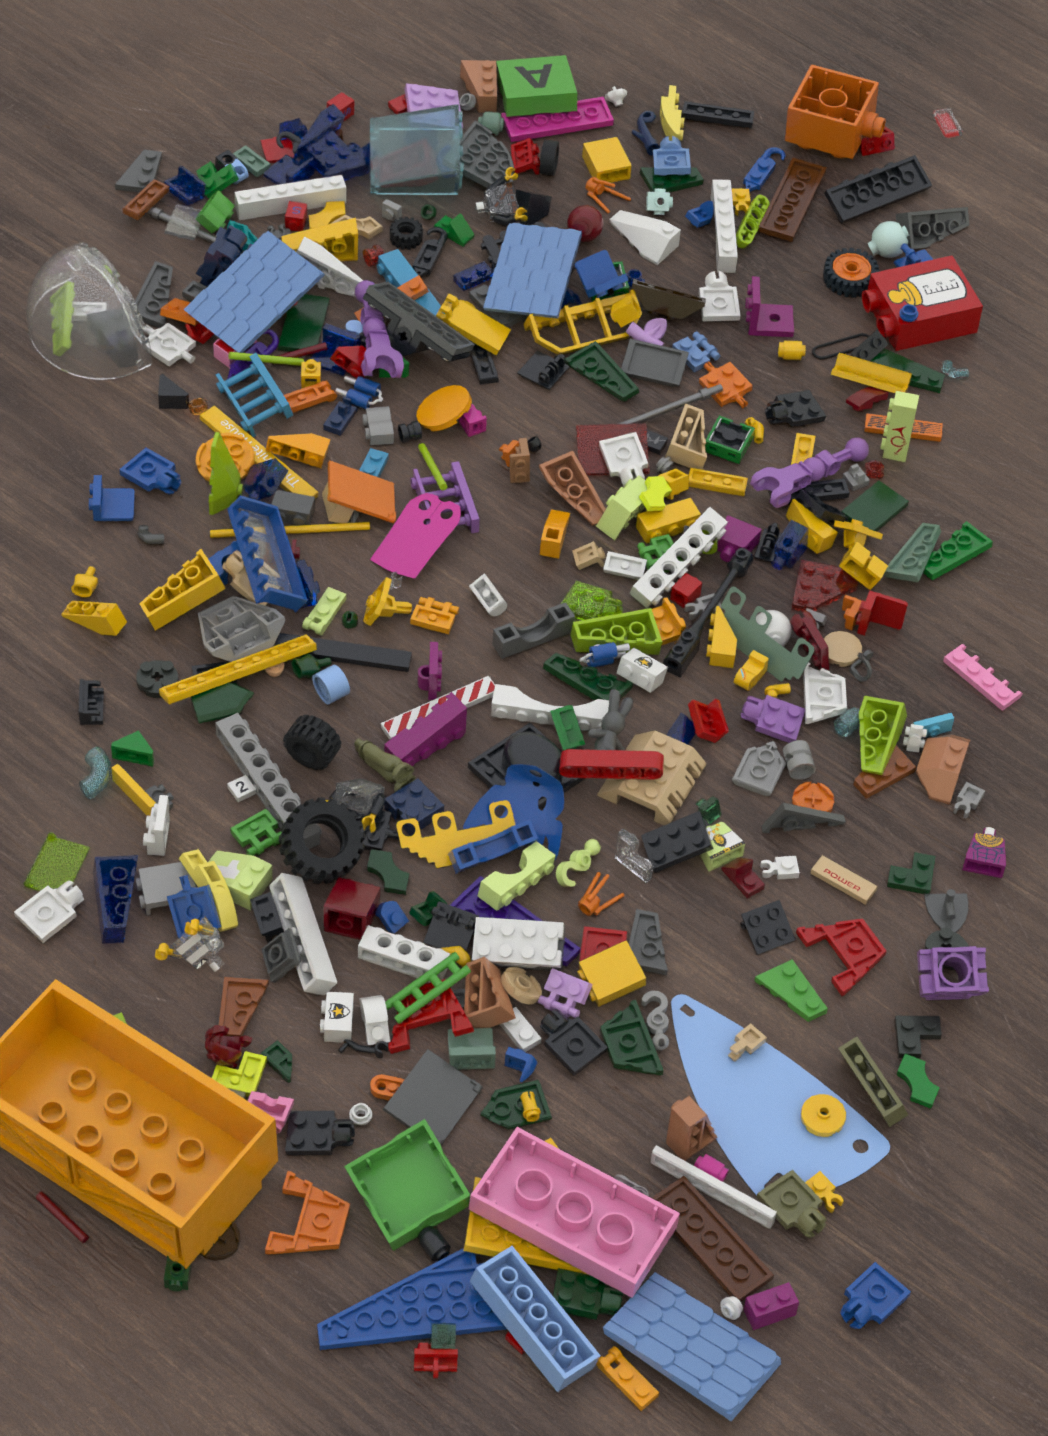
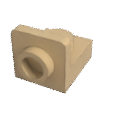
[573,541,606,570]

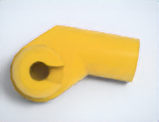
[745,417,764,444]
[441,946,471,967]

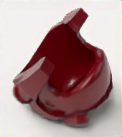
[205,1025,252,1068]

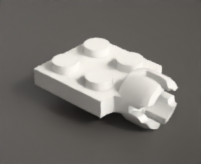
[699,271,740,321]
[599,432,648,486]
[14,880,84,943]

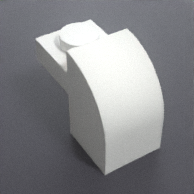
[359,995,390,1045]

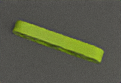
[736,195,770,249]

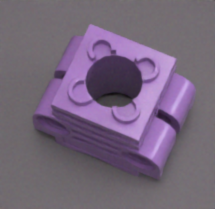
[917,946,989,1000]

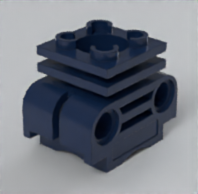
[196,225,253,287]

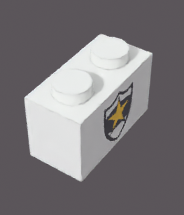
[617,648,668,693]
[320,992,354,1043]

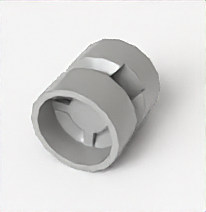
[783,740,816,780]

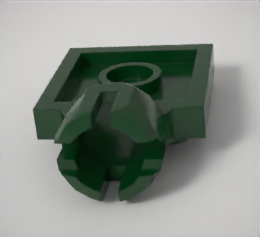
[553,1268,623,1320]

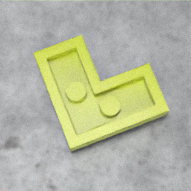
[212,1051,267,1097]

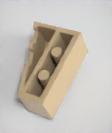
[665,403,707,470]

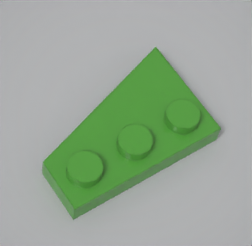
[754,960,828,1022]

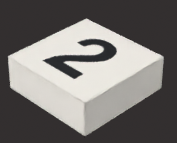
[227,775,256,802]

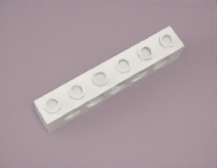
[629,507,728,609]

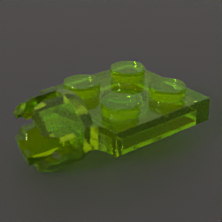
[561,581,623,620]

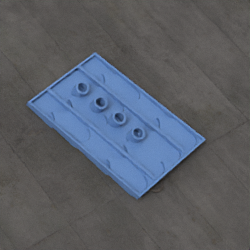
[483,223,582,319]
[184,231,325,353]
[603,1272,781,1421]

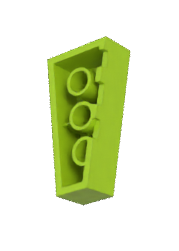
[570,608,662,655]

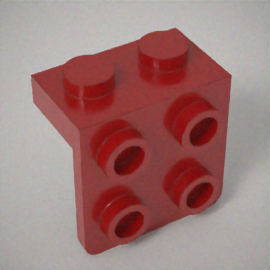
[856,590,908,636]

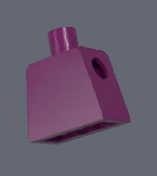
[717,515,762,562]

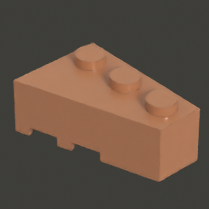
[460,60,497,113]

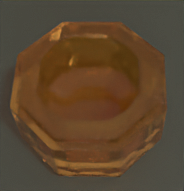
[188,398,208,415]

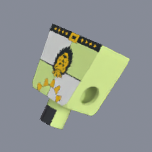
[700,820,745,872]

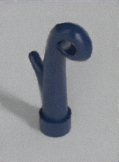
[631,111,660,155]

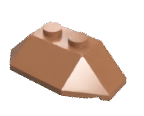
[916,734,971,805]

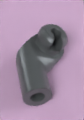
[137,525,164,544]

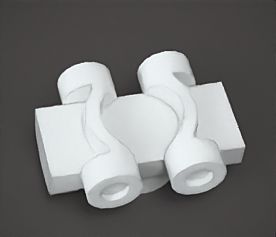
[903,724,927,752]

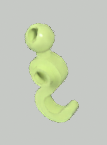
[556,839,601,887]

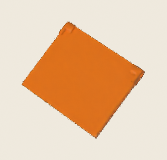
[327,460,396,524]

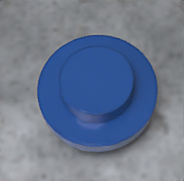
[899,304,918,322]

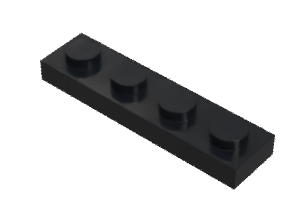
[682,101,754,128]
[768,478,850,506]

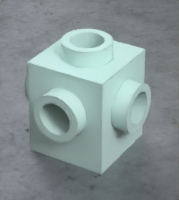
[646,189,673,215]

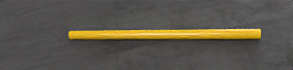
[210,522,370,538]

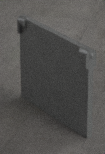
[383,1049,483,1146]

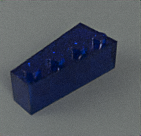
[93,855,138,944]

